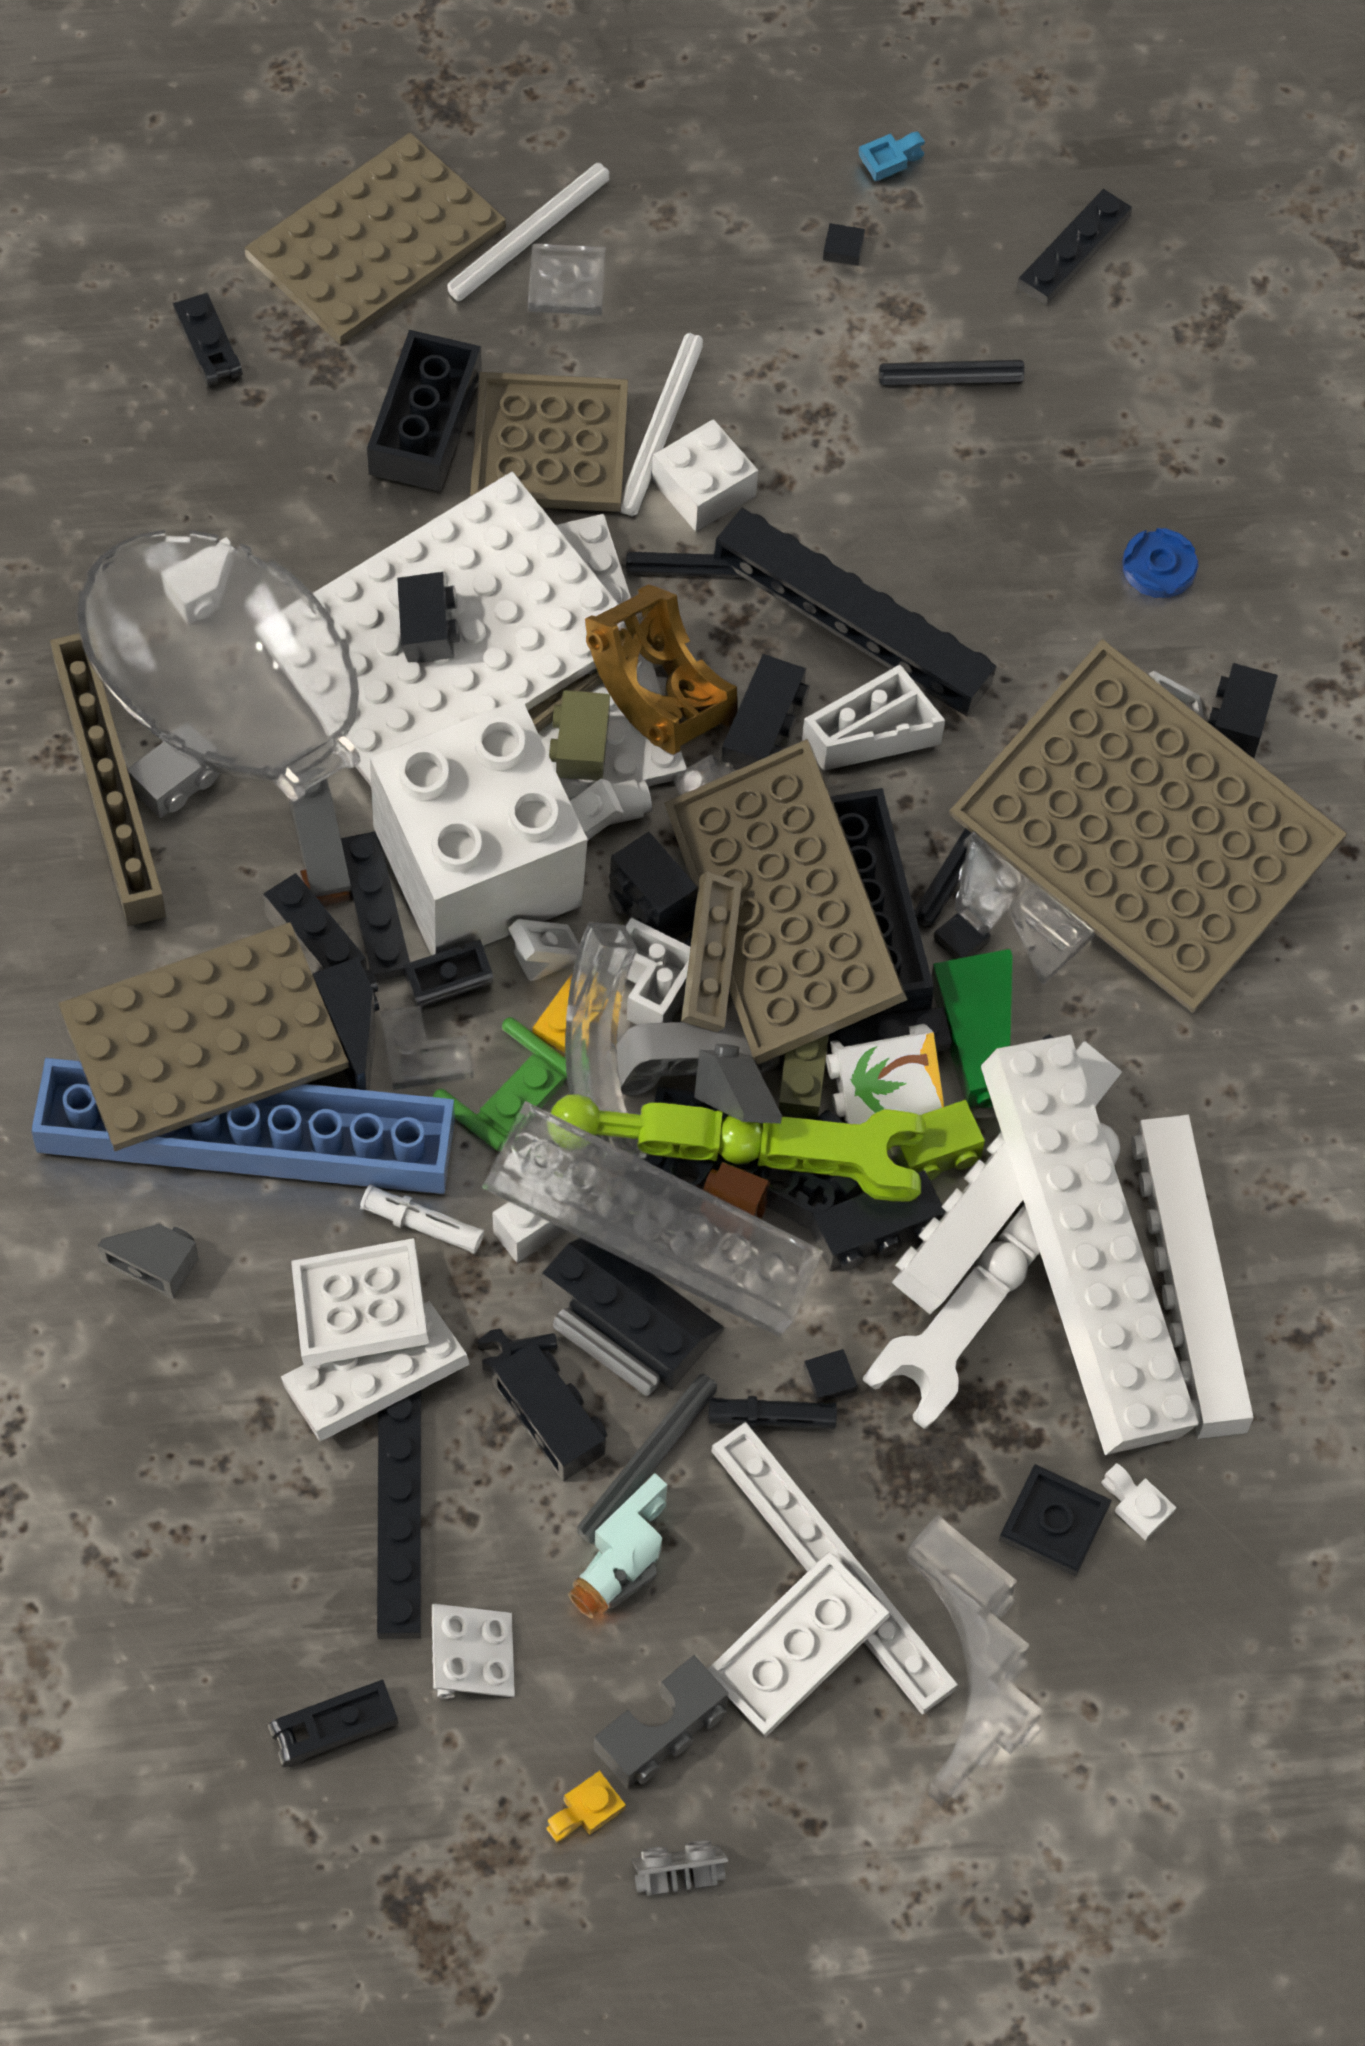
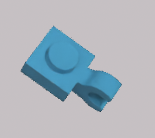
[859,131,925,182]

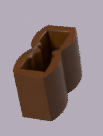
[702,1162,770,1239]

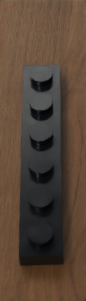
[377,1390,421,1639]

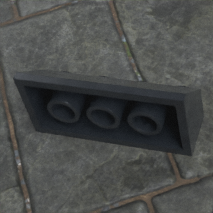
[542,1231,724,1390]

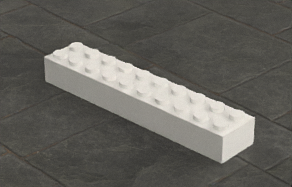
[981,1035,1198,1455]

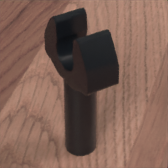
[478,1328,558,1373]

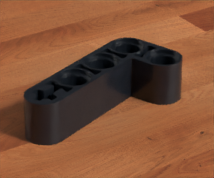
[669,1153,835,1229]

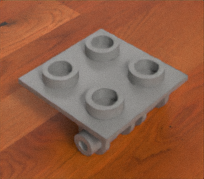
[632,1840,728,1896]

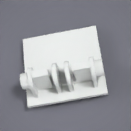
[431,1604,515,1699]

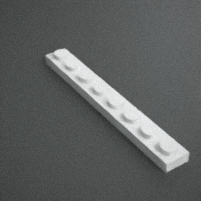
[711,1422,958,1715]

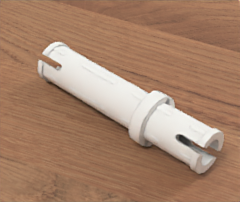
[360,1184,484,1254]

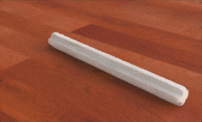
[447,163,610,301]
[620,333,703,517]

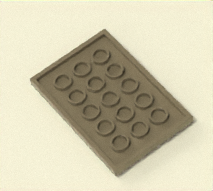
[244,133,506,346]
[58,922,349,1152]

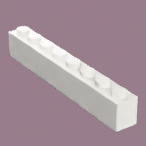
[891,1041,1122,1314]
[1131,1115,1254,1439]

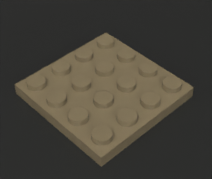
[470,372,628,512]

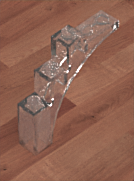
[907,1515,1042,1806]

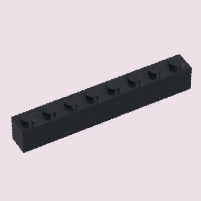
[713,507,997,717]

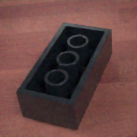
[367,330,482,492]

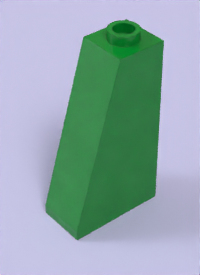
[931,949,1013,1109]

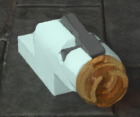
[568,1473,667,1618]

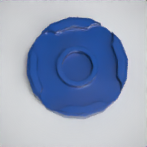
[1122,528,1199,598]

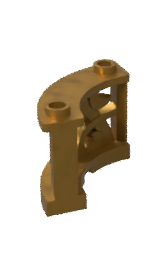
[585,584,738,755]

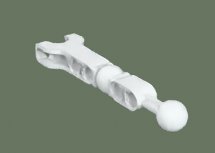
[863,1122,1120,1429]

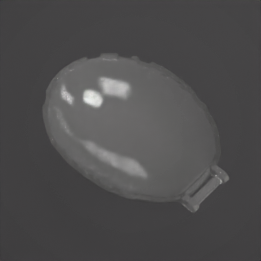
[77,530,361,801]

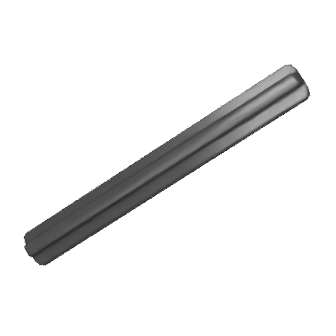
[577,1374,717,1544]

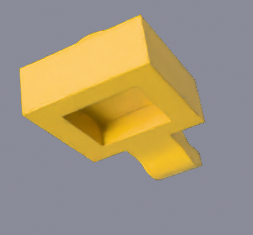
[546,1770,626,1843]

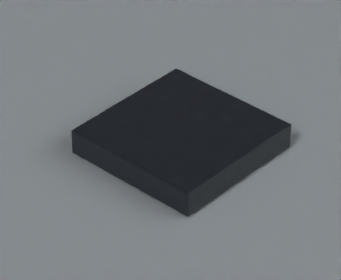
[999,1464,1112,1577]

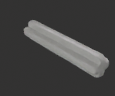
[553,1308,660,1396]

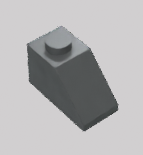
[98,1224,199,1299]

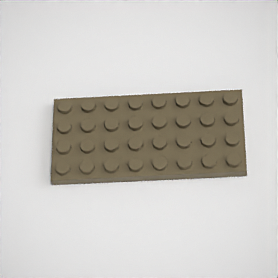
[664,739,907,1065]

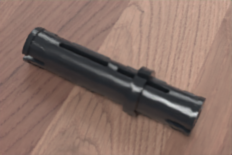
[708,1396,837,1430]

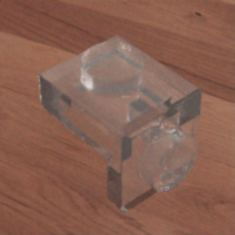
[673,754,736,795]

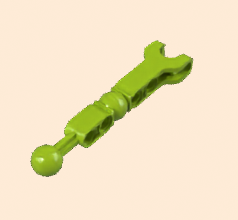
[549,1094,926,1202]

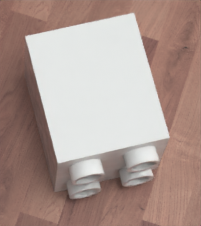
[370,698,588,955]

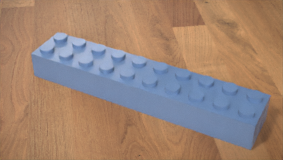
[31,1058,455,1194]

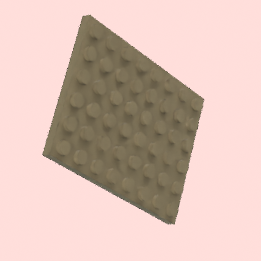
[949,639,1347,1013]

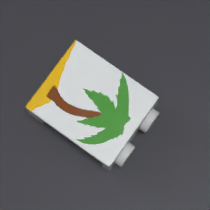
[826,1024,944,1124]

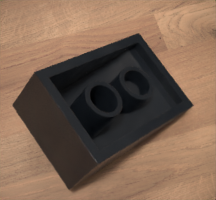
[312,957,380,1091]

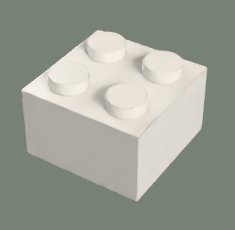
[652,419,758,532]

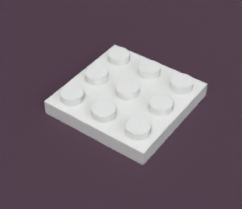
[291,1238,429,1367]

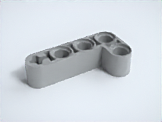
[611,1021,780,1096]

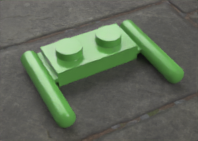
[433,1017,577,1152]

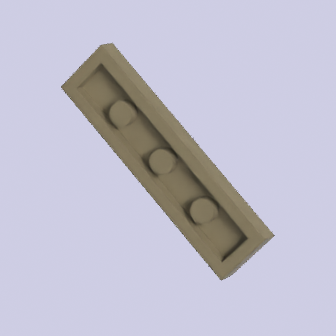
[681,871,742,1033]

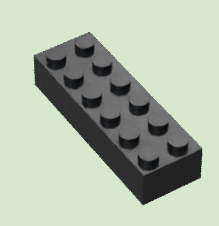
[831,788,934,1017]

